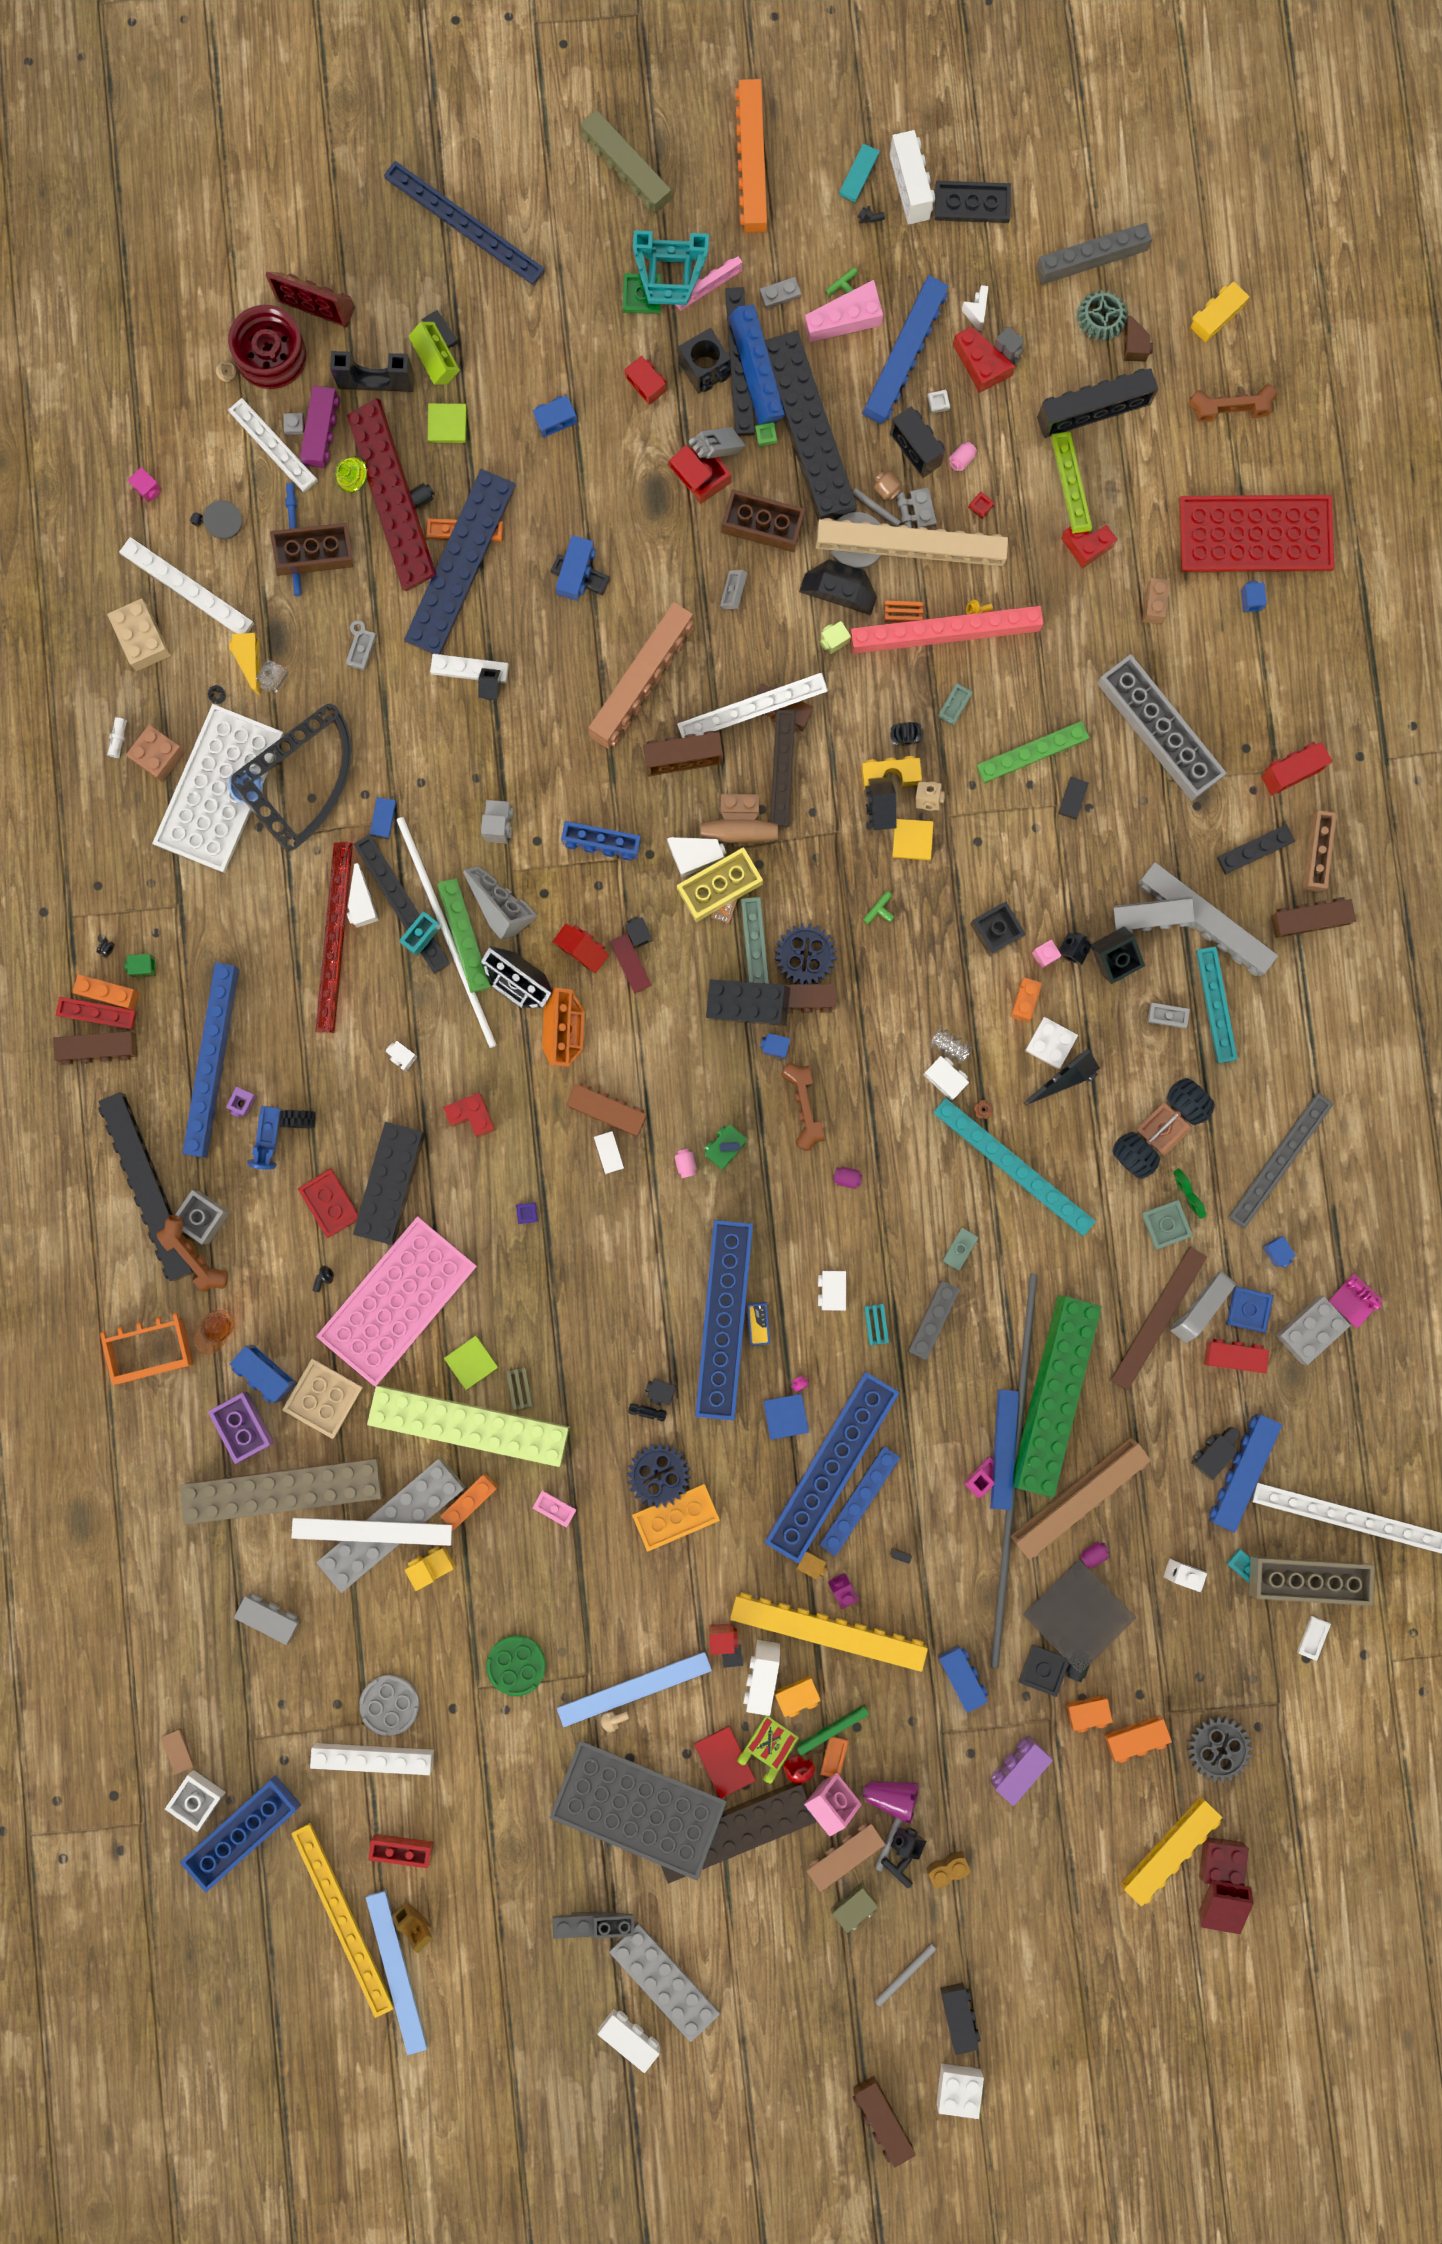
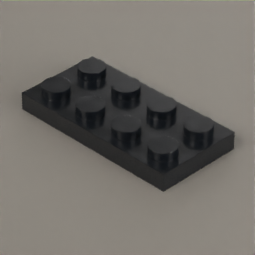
[934,181,1011,223]

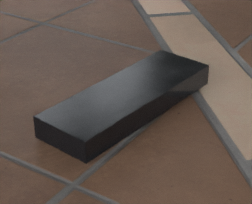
[551,554,610,596]

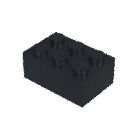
[890,406,945,478]

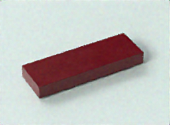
[610,933,652,994]

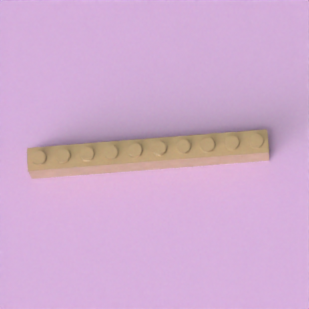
[816,518,1008,566]

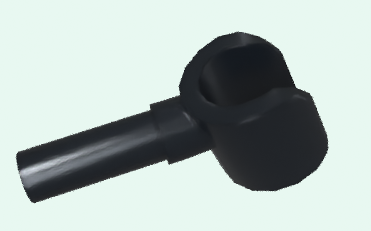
[190,512,203,527]

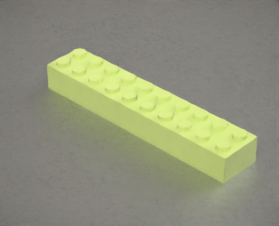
[367,1385,570,1467]

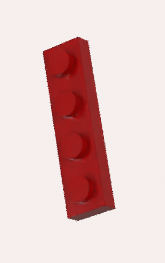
[55,997,137,1030]

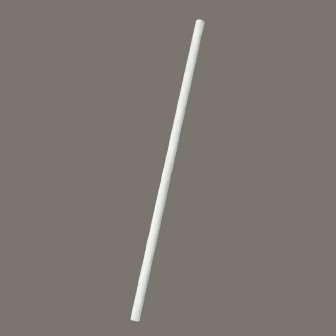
[397,817,497,1048]

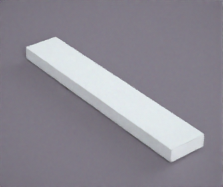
[228,398,318,493]

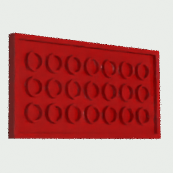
[1179,495,1334,572]

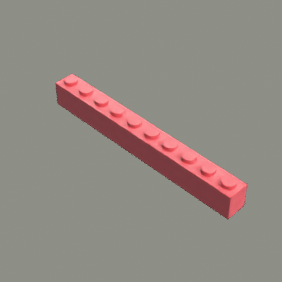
[850,606,1043,654]

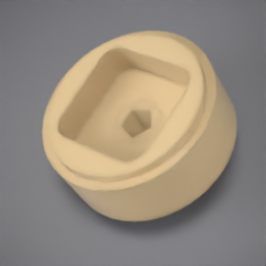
[216,361,236,382]

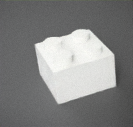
[165,1770,226,1832]
[936,2063,984,2119]

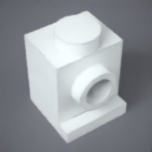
[386,1041,418,1072]

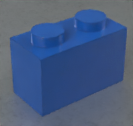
[532,395,577,438]

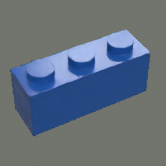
[555,535,597,601]
[938,1645,989,1713]

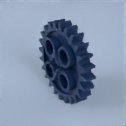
[775,923,837,984]
[627,1443,691,1509]

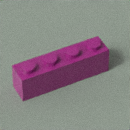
[300,385,340,469]

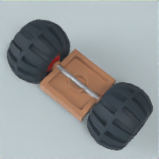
[1113,1078,1215,1179]

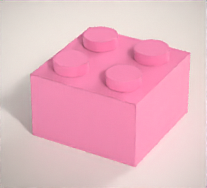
[804,1773,862,1836]

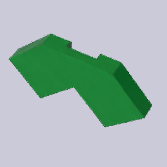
[1173,1168,1207,1219]

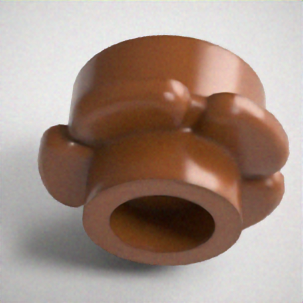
[974,1100,993,1119]

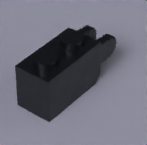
[1191,1427,1240,1480]

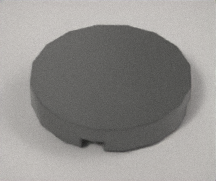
[203,500,242,540]

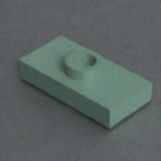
[938,683,973,726]
[942,1228,979,1271]

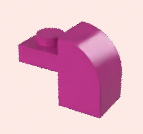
[963,1457,995,1498]

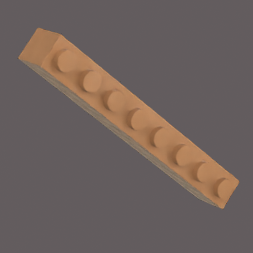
[1010,1438,1151,1560]

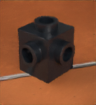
[1059,932,1091,965]
[890,1827,927,1860]

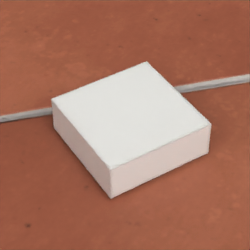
[927,390,950,414]

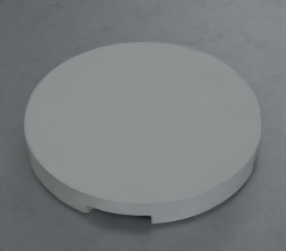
[830,512,881,569]
[359,1675,419,1736]

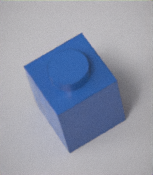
[1241,581,1267,612]
[760,1033,790,1059]
[1263,1236,1296,1268]

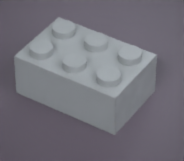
[1275,1296,1351,1365]

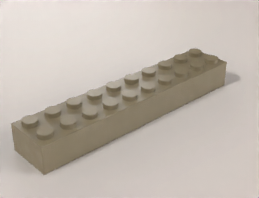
[180,1457,385,1525]

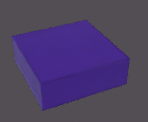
[516,1202,538,1224]

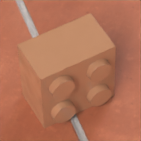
[126,725,185,783]

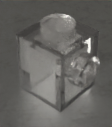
[256,659,288,693]

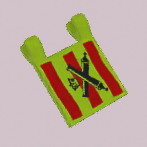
[737,1715,799,1784]

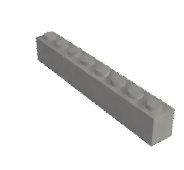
[1137,862,1278,977]

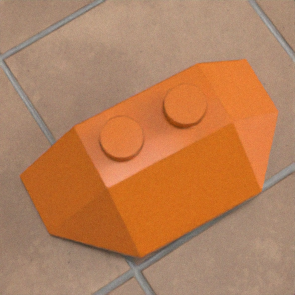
[542,988,585,1067]

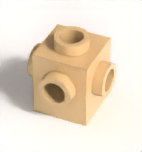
[916,782,945,811]

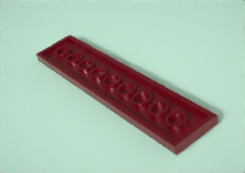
[347,398,437,591]

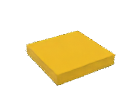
[892,819,933,860]

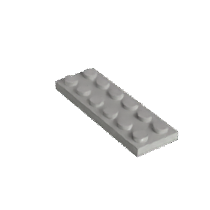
[609,1922,720,2042]

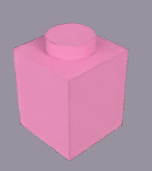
[1032,939,1061,969]

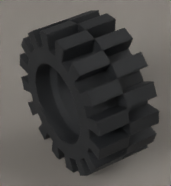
[280,1110,316,1128]

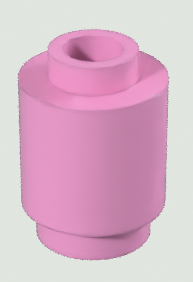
[949,442,977,471]
[674,1149,697,1178]

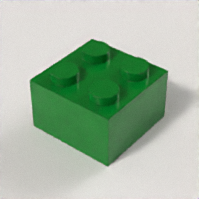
[704,1124,748,1171]

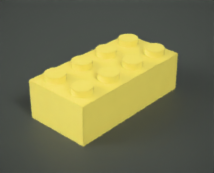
[677,847,763,922]

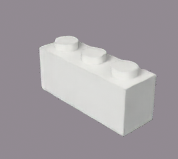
[597,2008,660,2073]

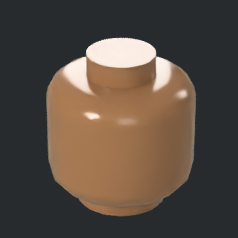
[874,471,902,500]

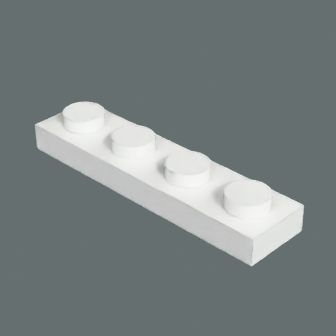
[430,654,509,684]

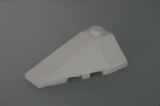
[463,866,537,940]

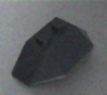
[799,559,877,615]
[481,946,553,1008]

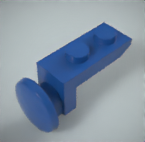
[247,1105,281,1170]

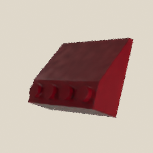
[266,272,355,328]

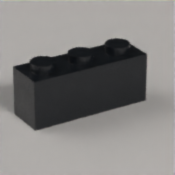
[940,1983,981,2055]

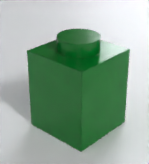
[124,954,156,977]

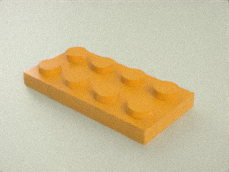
[632,1483,720,1552]

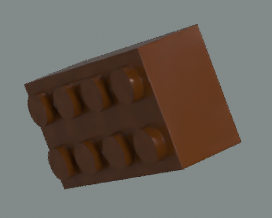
[722,489,805,553]
[270,523,353,576]
[643,731,723,777]

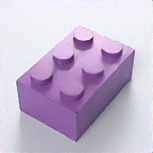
[208,1392,275,1464]
[991,1736,1053,1806]

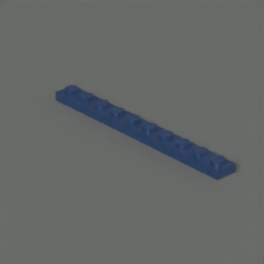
[384,161,545,286]

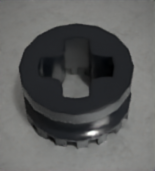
[207,685,226,704]
[96,938,115,958]

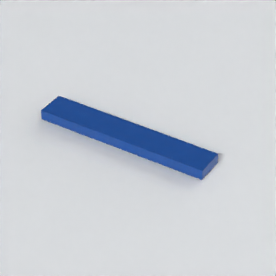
[990,1390,1019,1510]

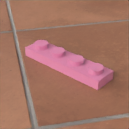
[676,257,742,311]

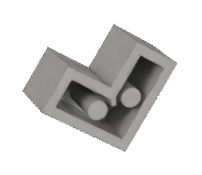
[481,800,514,844]

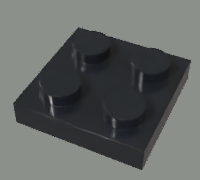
[1018,1644,1070,1697]

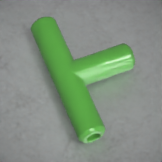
[826,267,858,296]
[863,891,894,924]

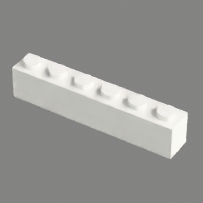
[310,1743,434,1775]

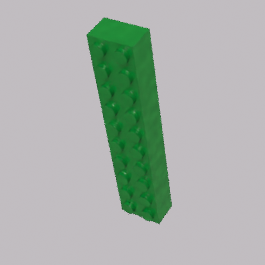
[1013,1295,1102,1498]

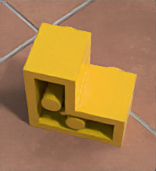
[405,1546,456,1591]

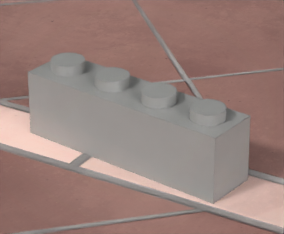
[1114,896,1195,932]

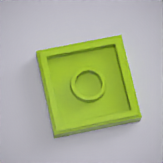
[428,403,467,443]
[444,1335,499,1390]

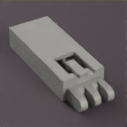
[689,427,746,459]

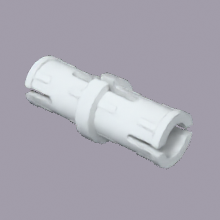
[107,717,127,758]

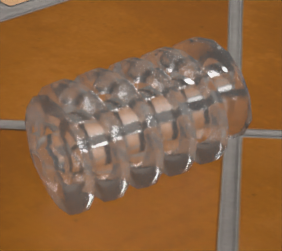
[930,1026,974,1065]

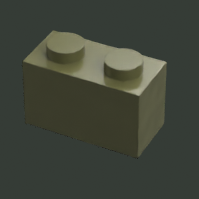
[831,1883,878,1933]

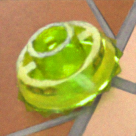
[335,456,368,493]

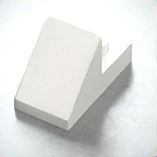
[962,285,988,331]

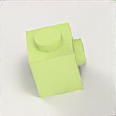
[820,621,851,654]

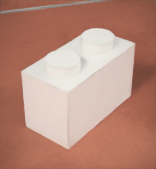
[923,1056,969,1101]
[818,1271,846,1311]

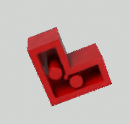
[1061,524,1118,568]
[552,924,609,974]
[443,1093,496,1137]

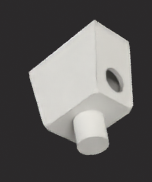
[1163,1558,1207,1592]

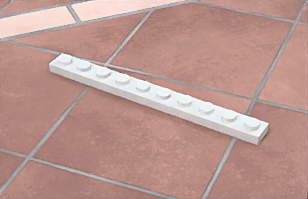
[1251,1483,1442,1553]

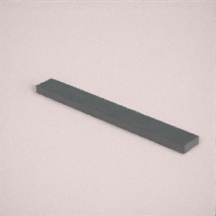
[1227,1093,1333,1229]

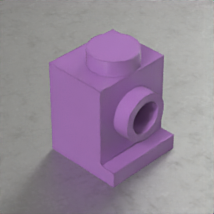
[226,1087,258,1118]

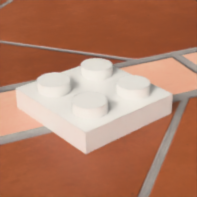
[1025,1017,1078,1069]

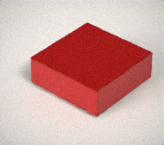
[968,491,995,519]

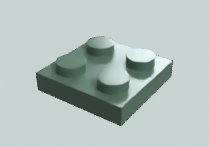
[1141,1200,1193,1250]

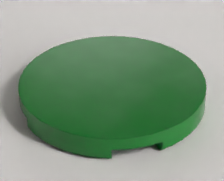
[486,1635,546,1696]

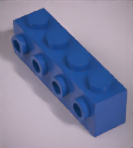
[561,821,641,861]

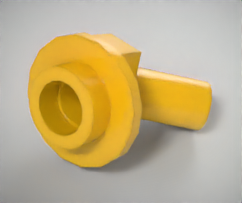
[966,600,994,615]

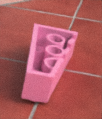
[804,280,883,343]

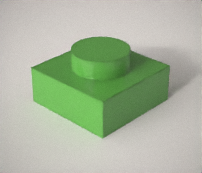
[755,422,777,447]

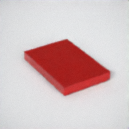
[297,1168,359,1238]
[694,1726,756,1799]

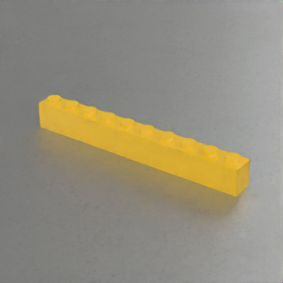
[730,1592,928,1672]

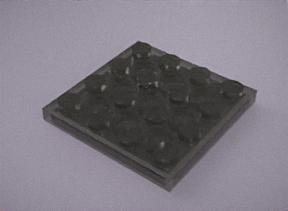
[1023,1559,1136,1674]

